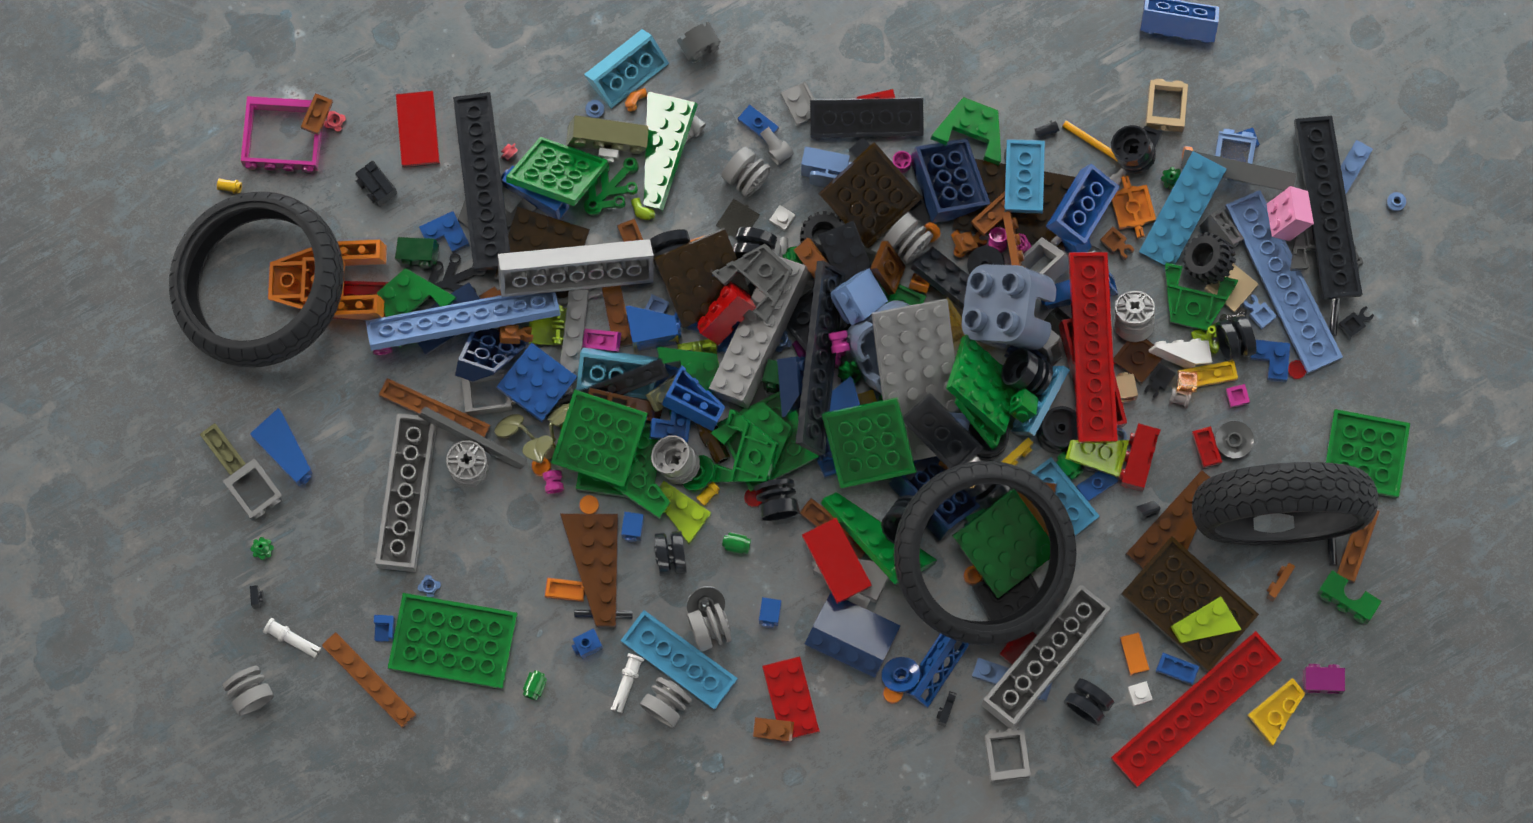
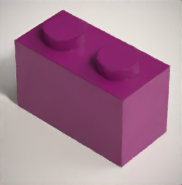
[1303,664,1345,694]

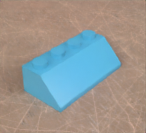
[584,29,669,109]
[576,347,658,399]

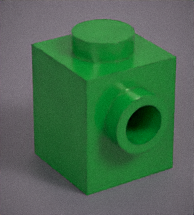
[1009,388,1038,423]

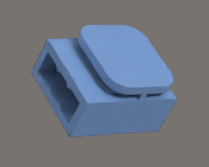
[801,146,852,188]
[831,268,888,325]

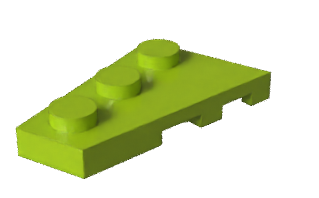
[1065,440,1129,477]
[659,481,711,545]
[1171,597,1241,643]

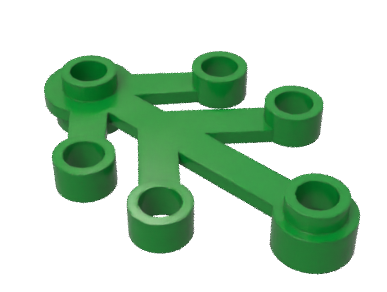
[584,157,639,215]

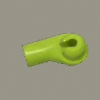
[631,198,655,220]

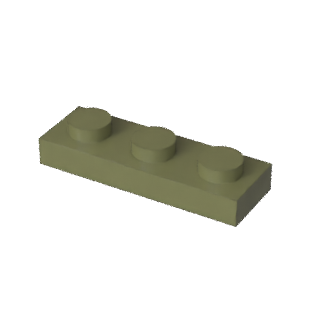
[200,423,246,475]

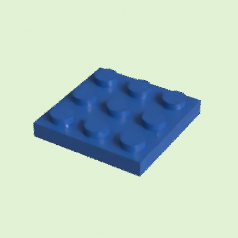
[496,343,577,422]

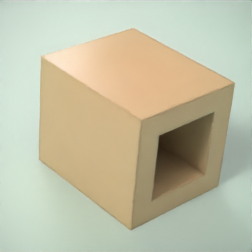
[1116,372,1138,403]

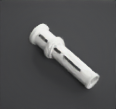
[263,618,321,659]
[611,653,645,714]

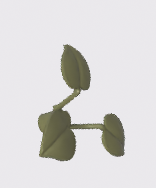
[494,404,570,463]

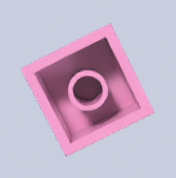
[1266,186,1314,241]

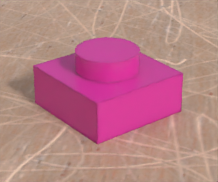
[1226,384,1250,408]

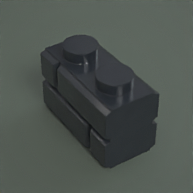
[355,161,397,206]

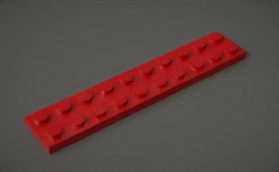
[1068,252,1118,443]
[1111,631,1282,788]

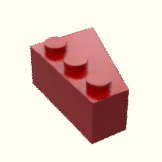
[697,282,756,345]
[1118,423,1161,492]

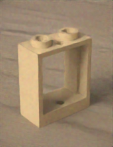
[1145,78,1188,132]

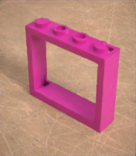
[241,96,322,173]

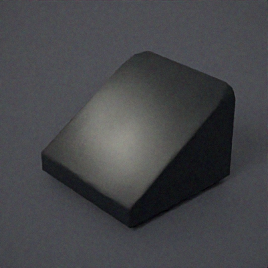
[1136,501,1161,520]

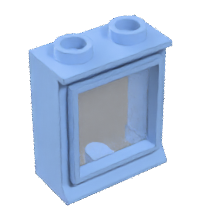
[1215,129,1257,183]

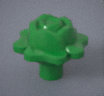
[1161,167,1181,190]
[250,537,274,560]

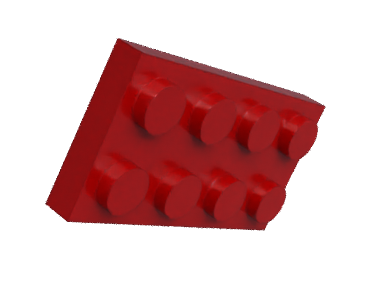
[762,656,820,742]

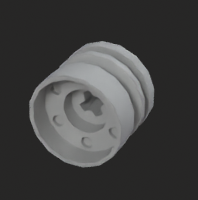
[721,147,771,197]
[883,213,933,264]
[1114,291,1155,342]
[651,435,700,484]
[446,440,489,487]
[687,603,732,652]
[222,666,274,716]
[640,677,692,728]

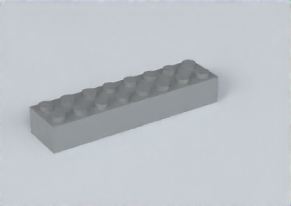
[498,239,653,297]
[709,257,811,409]
[375,413,437,572]
[981,584,1111,730]

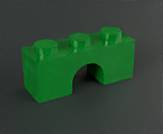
[1317,570,1382,624]

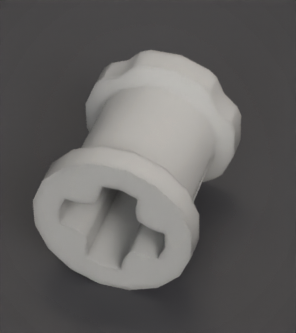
[1169,387,1192,408]

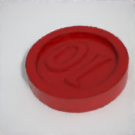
[1288,360,1306,379]
[744,489,762,507]

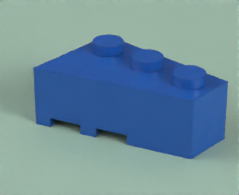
[662,366,725,431]

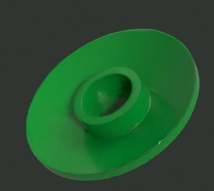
[682,455,715,491]

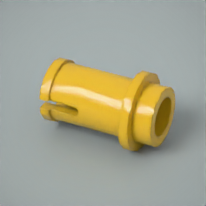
[217,178,242,195]
[696,482,720,506]

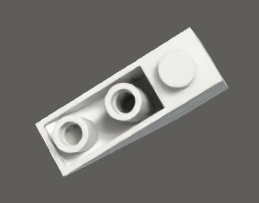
[1149,338,1212,369]

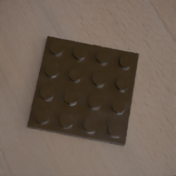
[818,142,923,248]
[494,207,590,299]
[654,228,752,328]

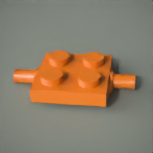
[1111,176,1156,239]

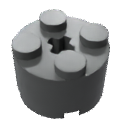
[677,22,721,64]

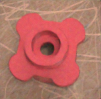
[324,111,346,132]
[500,143,518,161]

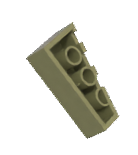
[566,115,649,154]

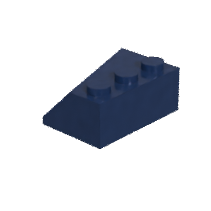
[455,328,529,382]
[777,357,806,417]

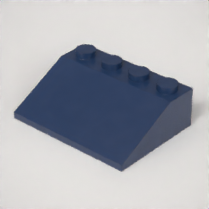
[911,138,990,223]
[889,456,981,541]
[805,592,901,678]

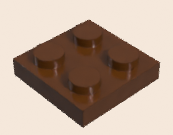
[870,240,906,295]
[1113,339,1163,385]

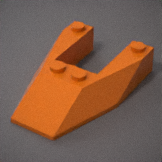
[268,239,387,320]

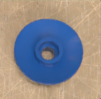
[881,657,921,692]

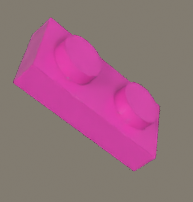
[582,329,621,352]

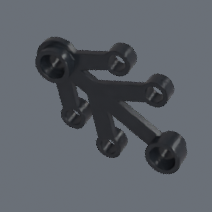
[427,253,488,301]

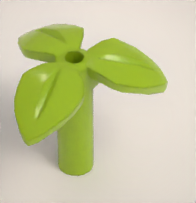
[1191,323,1219,354]

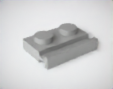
[781,81,815,127]

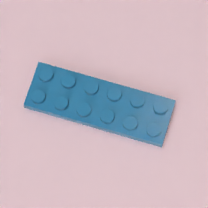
[1139,151,1227,266]
[621,610,738,711]

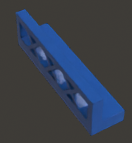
[904,633,969,707]

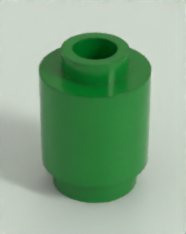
[1056,451,1084,480]
[722,532,751,555]
[522,670,547,701]

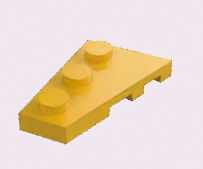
[1247,678,1305,746]

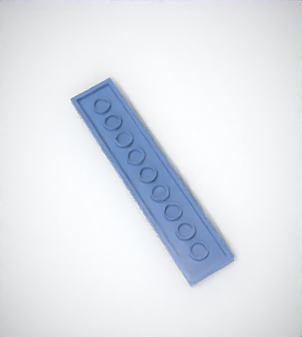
[1225,190,1343,374]
[366,292,560,351]

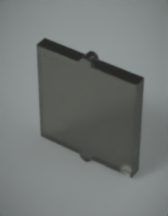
[716,199,760,238]

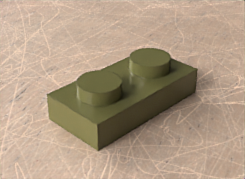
[646,375,676,412]

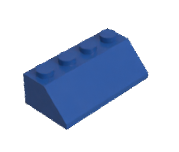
[1140,0,1219,43]
[1046,164,1120,245]

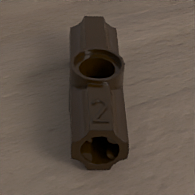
[695,422,731,464]

